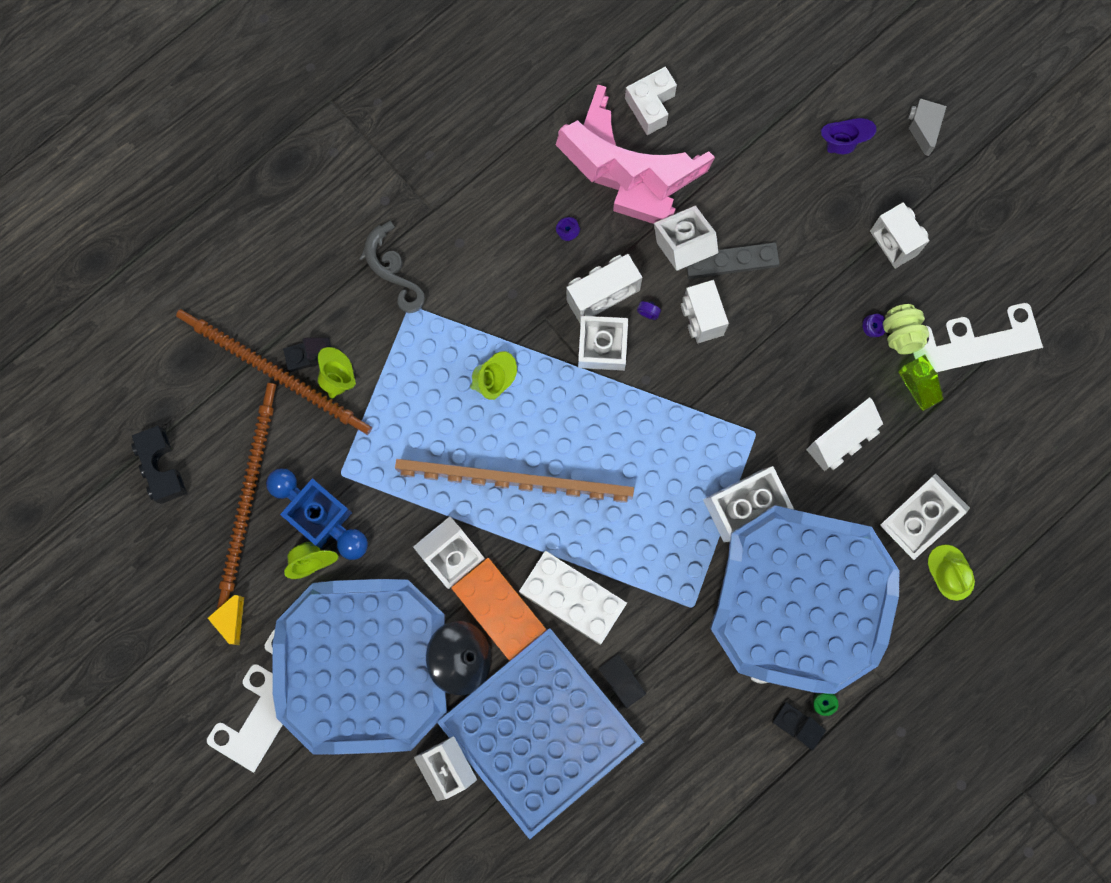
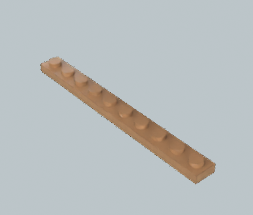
[395,459,634,503]

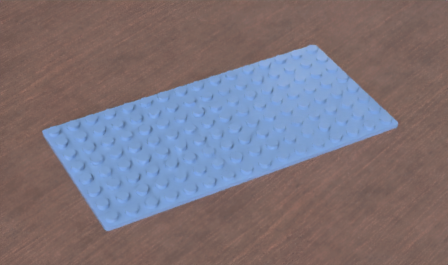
[341,309,756,608]

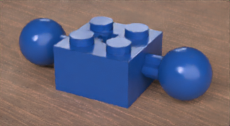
[266,468,368,560]

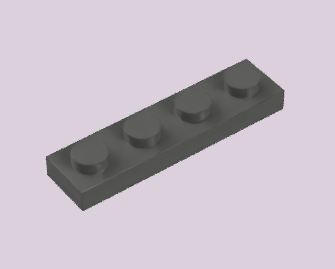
[686,243,780,279]

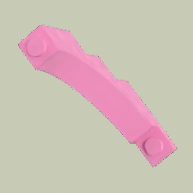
[583,85,676,224]
[555,120,715,201]

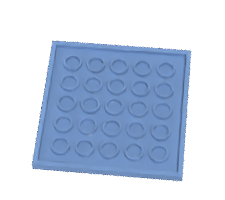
[437,628,644,839]

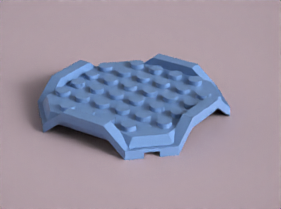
[710,505,899,694]
[273,579,447,754]

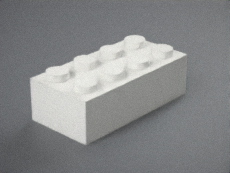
[519,551,627,645]

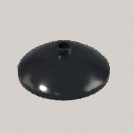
[426,621,492,695]

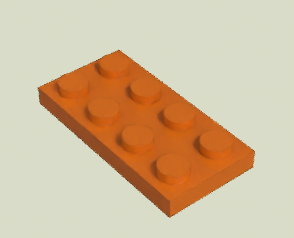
[451,558,547,661]

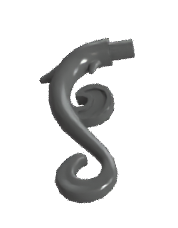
[360,221,425,313]

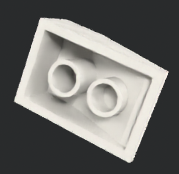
[880,474,970,560]

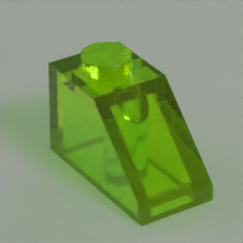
[898,354,943,411]

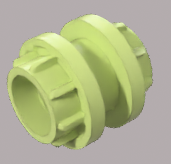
[883,304,929,354]

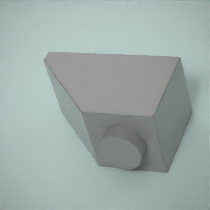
[908,99,946,156]

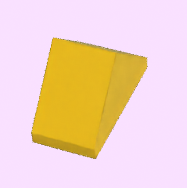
[208,595,244,645]

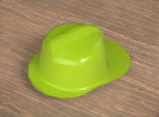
[318,347,356,398]
[469,351,517,400]
[284,542,338,579]
[928,545,975,601]

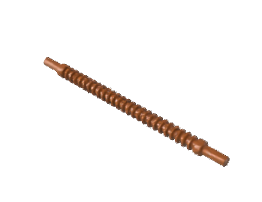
[176,309,372,435]
[217,383,276,609]

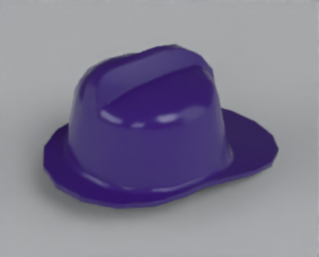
[821,118,877,155]

